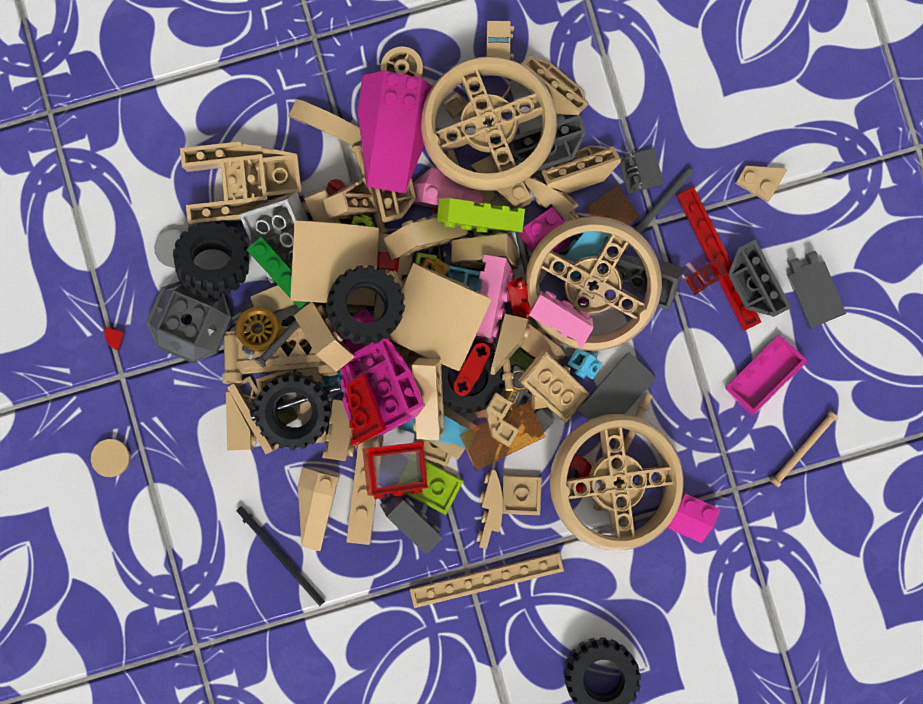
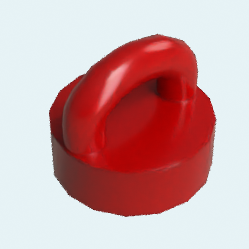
[327,179,345,195]

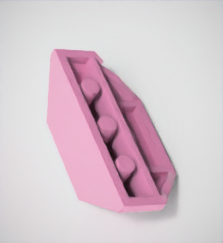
[413,167,485,209]

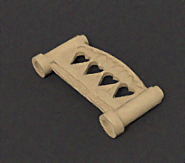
[222,326,338,384]

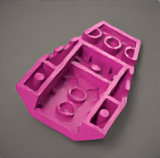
[357,71,433,194]
[338,309,425,436]

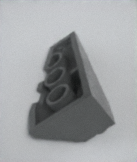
[602,252,684,310]

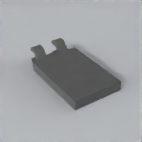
[787,251,846,329]

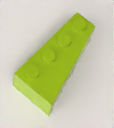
[437,198,525,235]

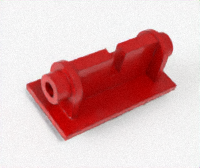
[507,277,531,319]

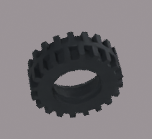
[254,372,332,450]

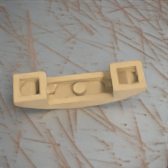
[288,99,361,147]

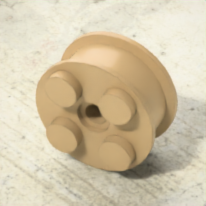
[381,46,423,78]

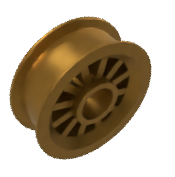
[236,307,282,352]

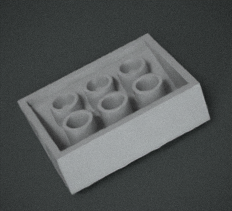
[239,192,309,284]

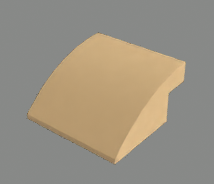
[290,221,379,306]
[388,263,492,371]

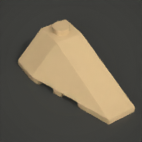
[298,467,340,551]

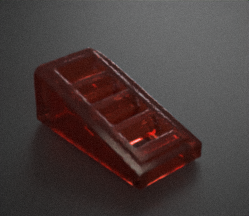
[684,258,728,295]

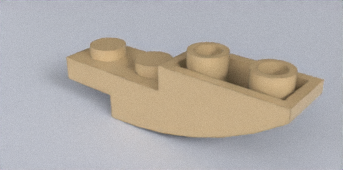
[523,175,579,222]
[476,469,503,549]

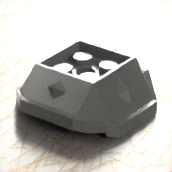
[146,281,233,364]

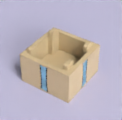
[486,21,514,59]

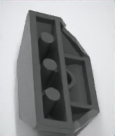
[509,115,586,171]
[728,239,792,317]

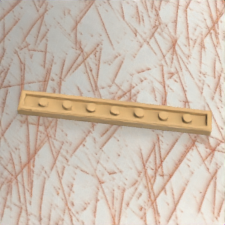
[410,552,564,608]

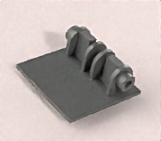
[619,148,664,194]

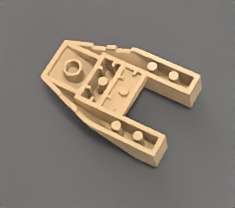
[180,142,302,227]

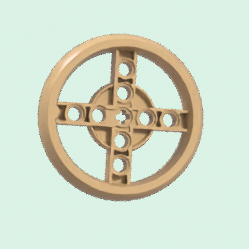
[421,56,557,191]
[525,216,662,351]
[550,414,684,551]

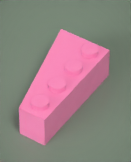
[474,255,515,344]

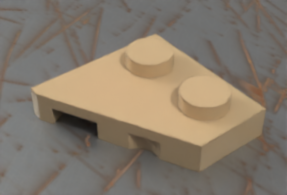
[735,166,787,202]

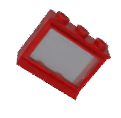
[362,441,429,499]

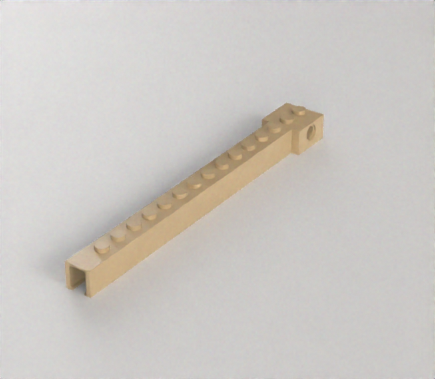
[347,233,414,545]

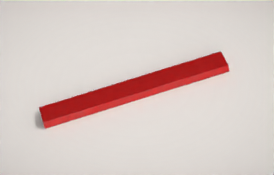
[676,186,762,331]

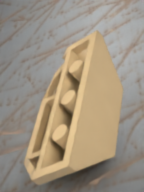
[521,55,589,115]
[541,146,621,193]
[373,179,416,223]

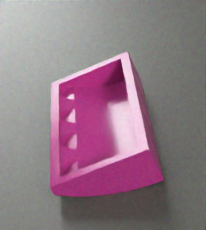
[725,335,808,417]

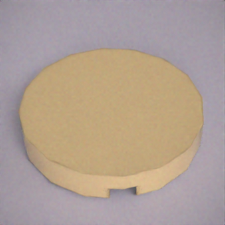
[91,439,131,477]

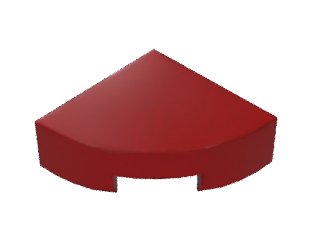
[104,327,125,351]

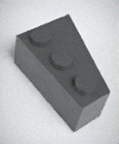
[380,494,443,555]

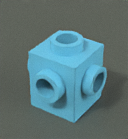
[568,349,602,379]

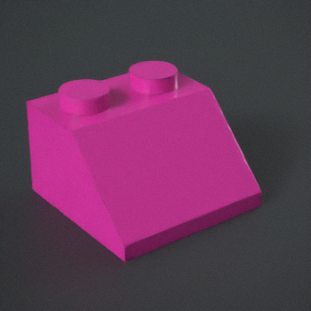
[518,207,571,253]
[667,493,721,543]

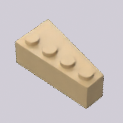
[383,215,469,260]

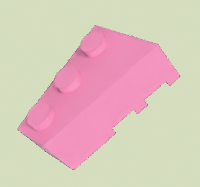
[529,291,594,348]

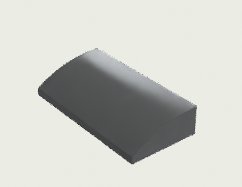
[577,353,656,420]

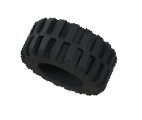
[173,221,249,298]
[326,265,405,345]
[441,340,505,413]
[564,637,641,704]

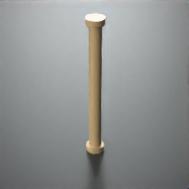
[351,145,389,234]
[770,411,838,488]

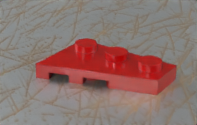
[347,375,387,446]

